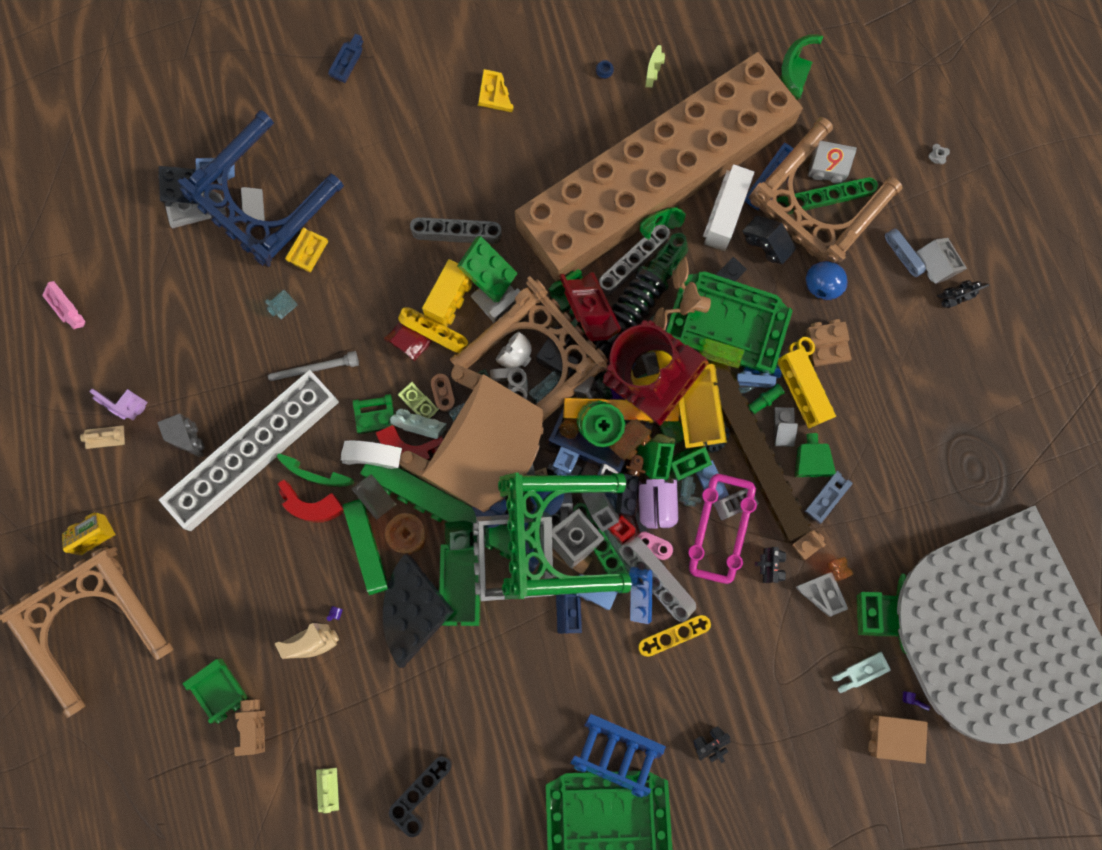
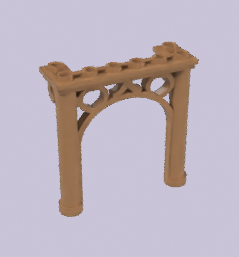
[748,117,902,264]
[450,276,609,422]
[0,546,174,718]

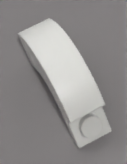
[341,441,402,469]

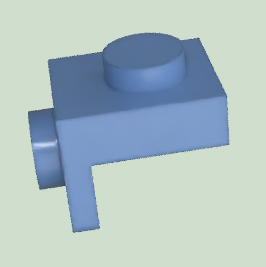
[552,446,579,475]

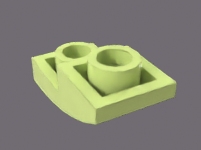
[645,45,665,87]
[397,382,439,419]

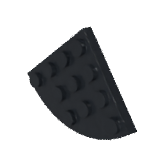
[383,554,454,668]

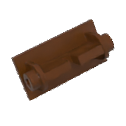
[621,455,645,476]

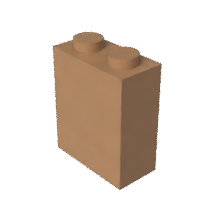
[868,715,928,764]

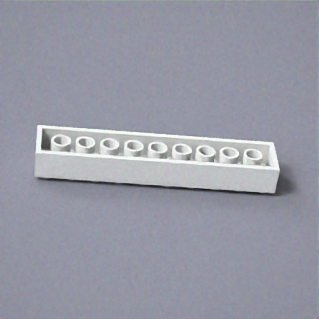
[159,370,339,531]

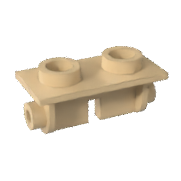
[80,426,125,449]

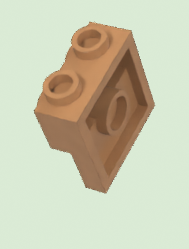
[805,319,852,367]

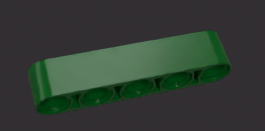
[343,498,388,595]
[573,503,629,574]

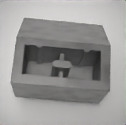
[158,414,205,457]

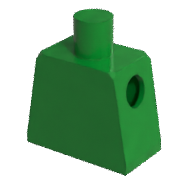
[794,433,836,478]
[635,440,675,480]

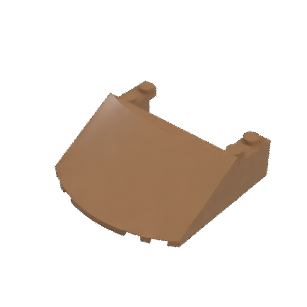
[399,364,544,512]

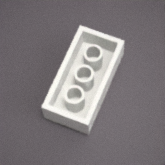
[703,164,754,251]

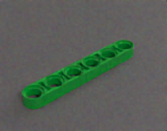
[776,177,878,214]

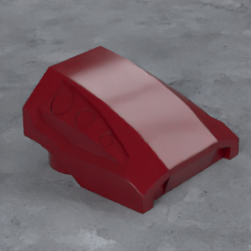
[384,316,433,362]

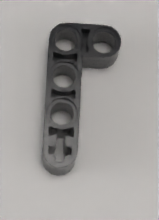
[389,755,453,838]

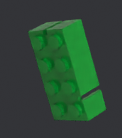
[439,545,481,626]

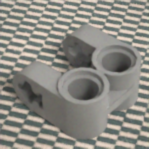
[490,368,529,400]

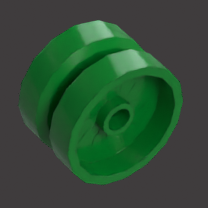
[577,400,625,447]

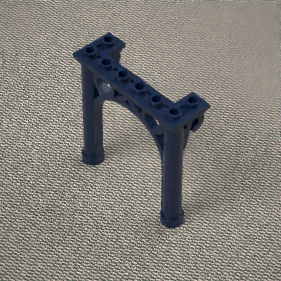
[178,110,344,267]

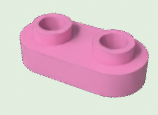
[637,532,673,560]

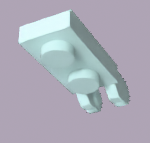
[390,409,446,439]
[832,652,891,693]

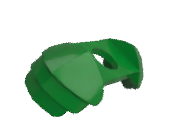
[640,207,686,240]

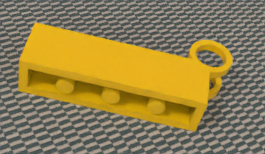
[777,337,836,429]

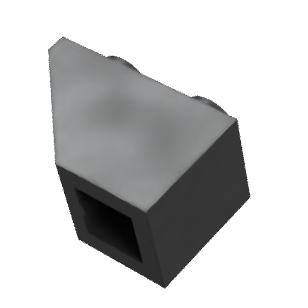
[581,493,619,532]

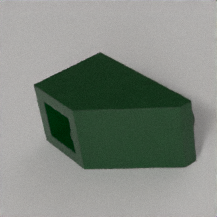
[445,520,489,551]

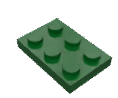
[457,236,517,303]

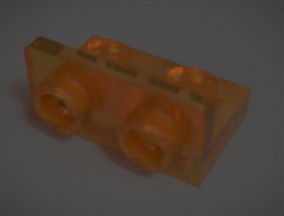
[608,417,652,461]

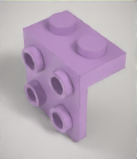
[89,389,148,420]

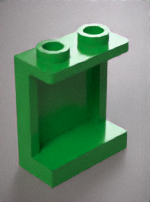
[183,659,248,724]

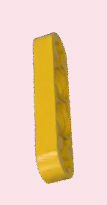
[398,307,468,353]
[638,615,711,657]

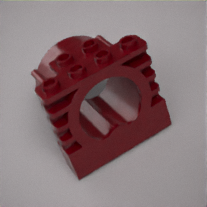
[603,320,709,426]

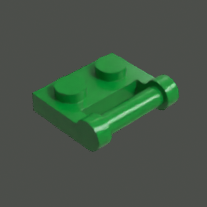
[353,394,396,434]

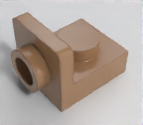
[791,530,826,561]

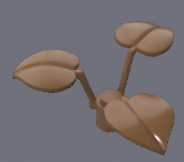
[653,256,711,330]

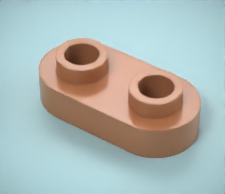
[431,374,455,412]

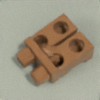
[234,700,265,756]

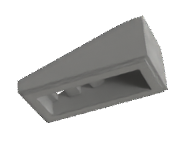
[714,488,759,520]

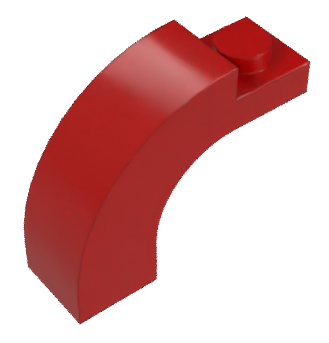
[376,425,443,461]
[278,480,344,523]

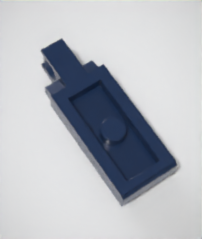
[328,34,363,83]

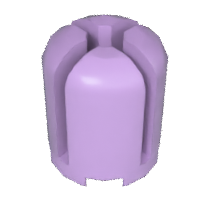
[638,479,678,529]

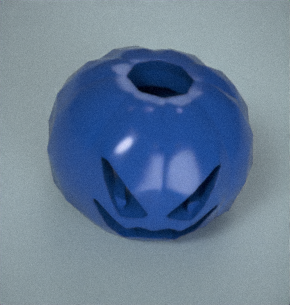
[805,261,848,300]

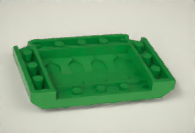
[666,272,793,374]
[546,771,673,850]

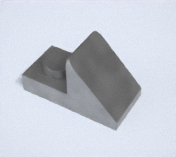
[774,407,798,447]

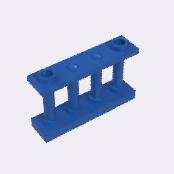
[570,714,666,797]

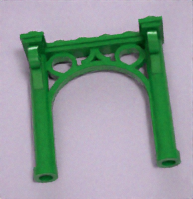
[498,473,631,599]

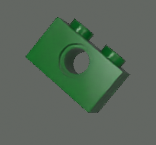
[669,446,712,481]

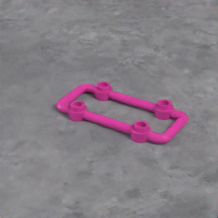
[688,474,757,584]

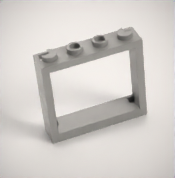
[473,512,553,601]

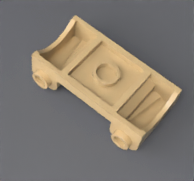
[275,623,339,659]

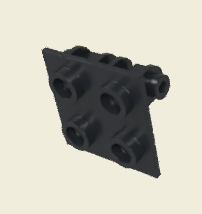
[158,166,197,207]
[936,280,990,308]

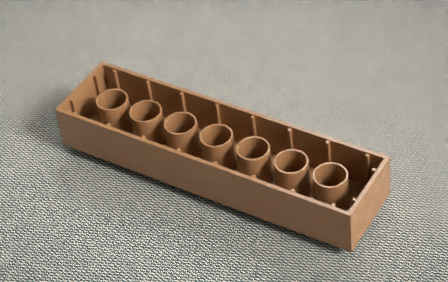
[515,52,803,282]

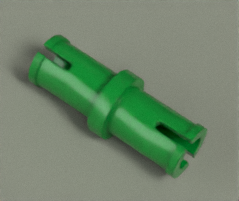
[747,384,785,414]

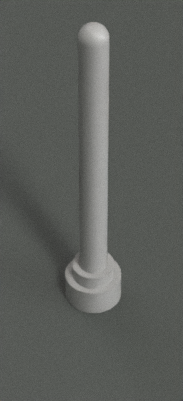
[268,351,359,381]

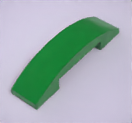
[277,453,354,487]

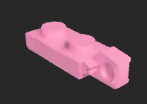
[42,281,85,329]

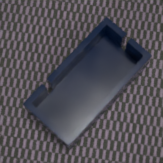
[548,408,635,473]

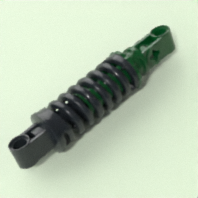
[581,233,688,360]

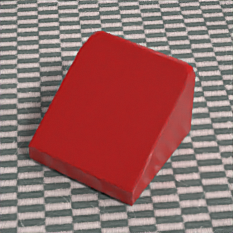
[608,515,636,545]

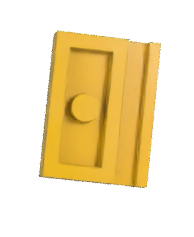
[285,227,328,273]

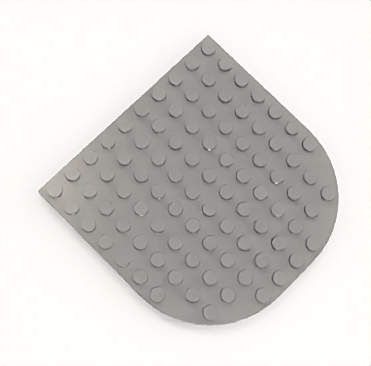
[897,506,1102,744]

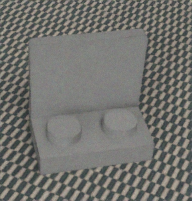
[471,285,520,323]

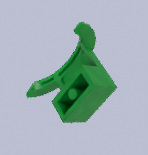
[779,34,823,101]
[856,574,907,654]

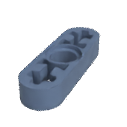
[885,228,926,277]

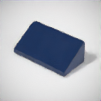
[556,594,582,634]

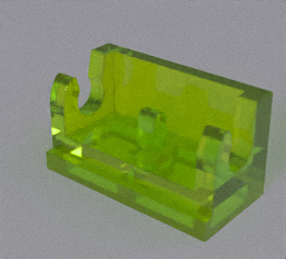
[700,338,744,369]

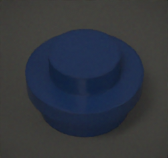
[596,60,614,79]

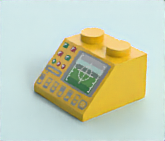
[62,513,116,555]

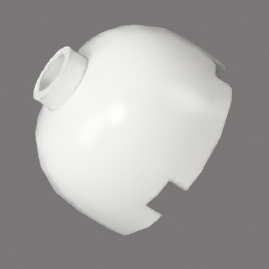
[496,331,532,368]

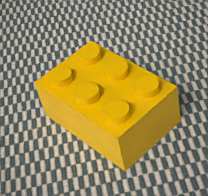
[422,259,472,327]

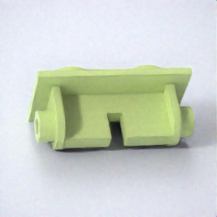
[316,768,339,813]

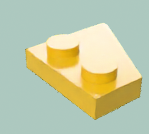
[478,69,513,112]

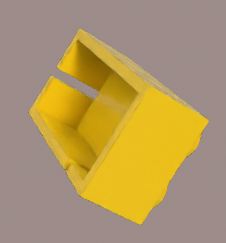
[679,364,727,448]

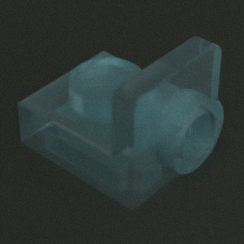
[265,290,298,319]
[679,476,702,507]

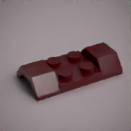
[559,272,621,341]

